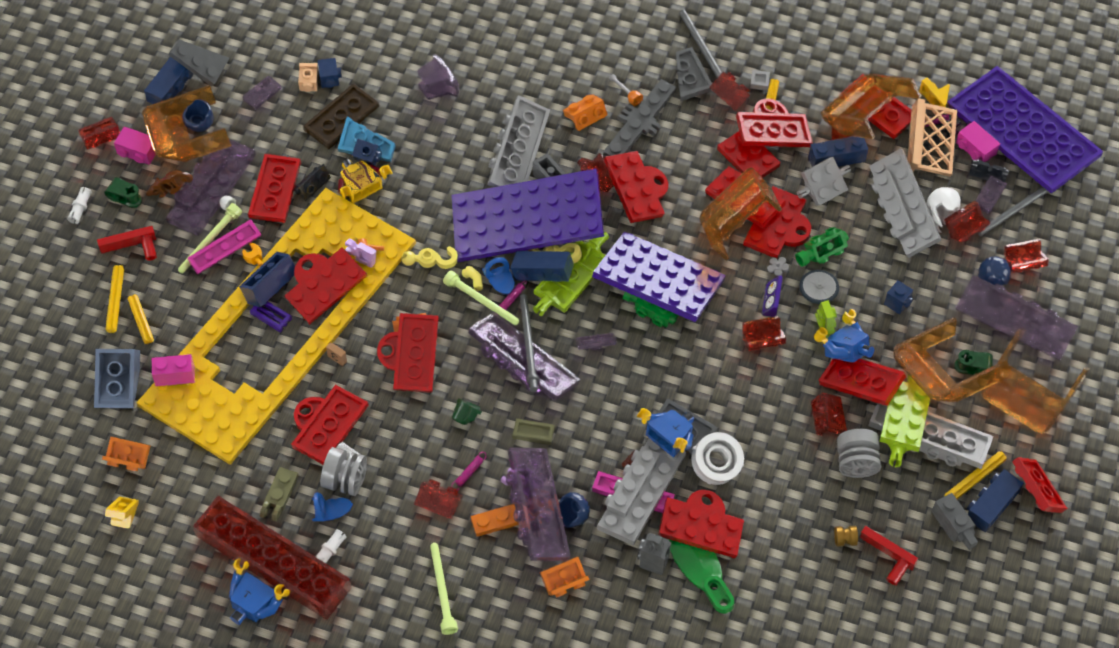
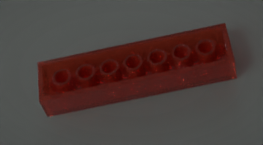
[193,495,352,620]

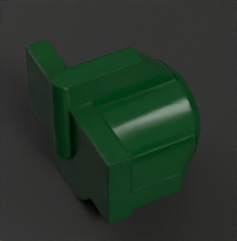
[452,398,482,425]

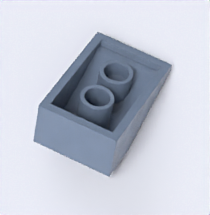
[94,349,140,408]

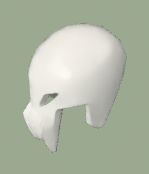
[926,187,961,233]

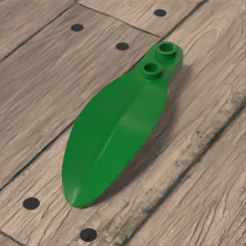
[667,539,734,614]

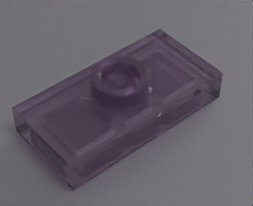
[242,75,281,110]
[973,176,1007,214]
[575,333,617,350]

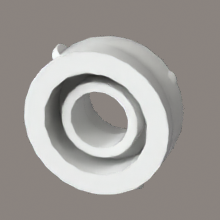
[691,432,744,485]

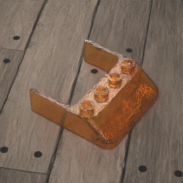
[821,74,922,139]
[142,85,231,162]
[699,167,782,261]
[893,317,1001,403]
[981,328,1090,433]

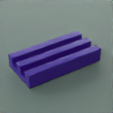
[250,301,292,333]

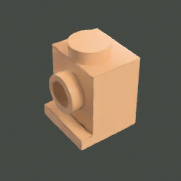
[298,63,319,92]

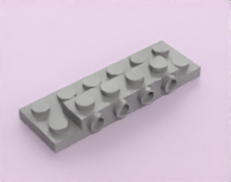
[487,95,550,187]
[869,148,941,258]
[868,403,994,469]
[597,438,686,546]

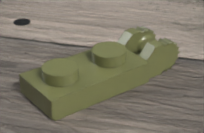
[260,467,299,522]

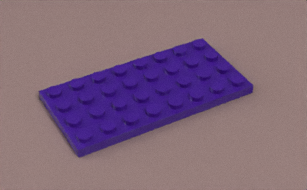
[946,66,1103,194]
[452,169,604,262]

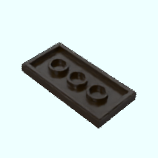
[303,83,379,149]

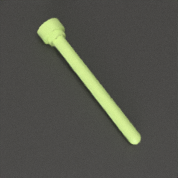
[178,203,242,273]
[443,271,519,325]
[430,543,458,635]

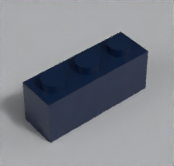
[144,57,193,109]
[808,135,868,167]
[511,251,574,282]
[239,252,295,308]
[967,469,1024,533]

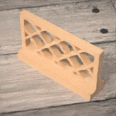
[907,98,957,177]

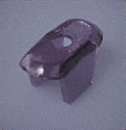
[417,54,459,100]

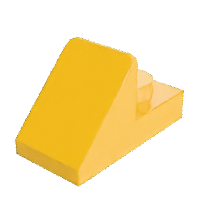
[919,77,950,115]
[105,496,139,529]

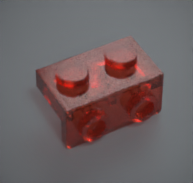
[709,71,750,112]
[78,117,120,150]
[577,153,614,192]
[944,201,990,242]
[1004,239,1049,273]
[742,316,786,351]
[811,392,847,436]
[414,479,463,519]

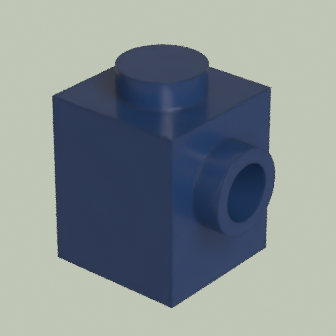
[318,58,342,88]
[351,139,382,166]
[884,280,913,315]

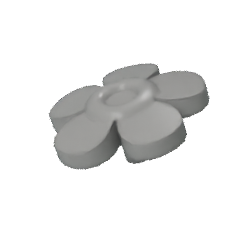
[767,257,789,276]

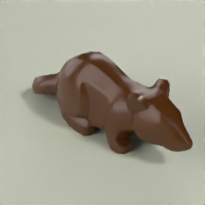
[146,170,193,198]

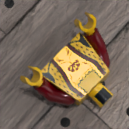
[338,159,393,204]

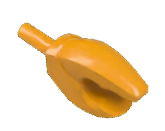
[242,242,263,267]

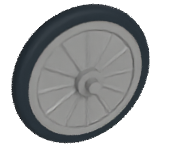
[799,270,839,304]

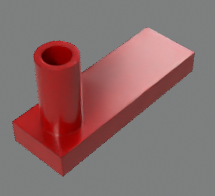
[97,225,157,261]
[860,526,918,586]

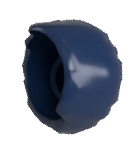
[182,99,214,132]
[978,256,1011,288]
[555,492,590,528]

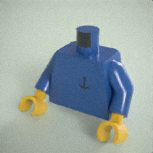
[814,309,874,362]
[637,408,694,458]
[229,558,290,625]

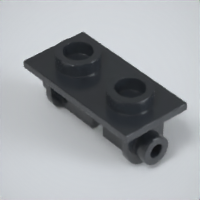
[969,159,1009,186]
[294,164,331,201]

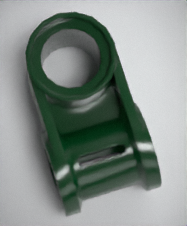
[104,177,142,208]
[954,350,993,378]

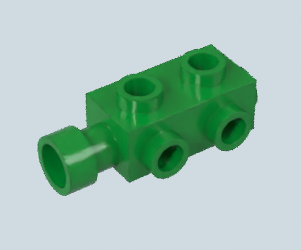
[795,227,849,267]
[623,292,678,327]

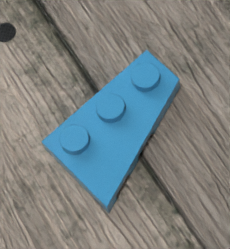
[337,116,396,162]

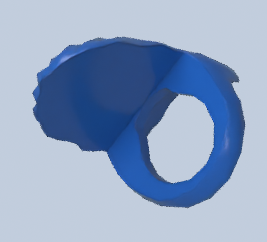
[482,257,515,294]
[312,492,353,522]

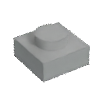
[750,70,770,90]

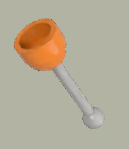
[609,74,643,106]

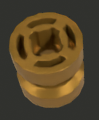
[834,525,858,547]

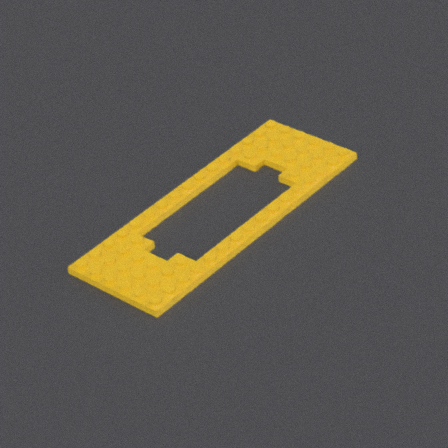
[136,188,416,465]

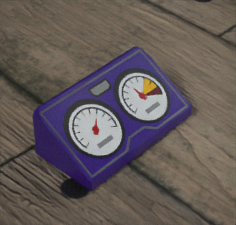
[762,275,783,318]

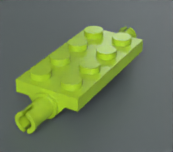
[533,232,609,316]
[879,372,932,467]

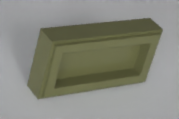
[512,418,555,445]

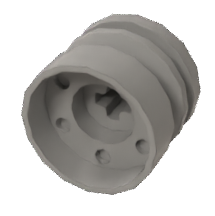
[837,429,881,478]
[320,447,367,496]

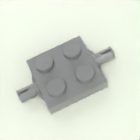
[797,157,851,206]

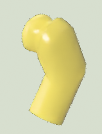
[462,266,483,291]

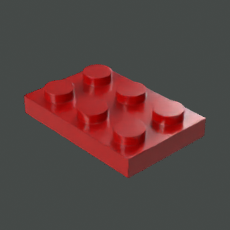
[717,131,781,182]
[1012,457,1068,513]

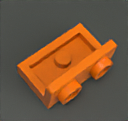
[563,94,608,131]
[102,437,151,472]
[539,557,590,598]

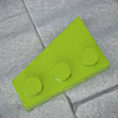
[815,300,837,338]

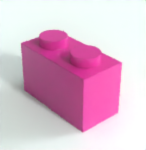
[956,121,1000,162]
[114,127,160,165]
[152,354,195,386]

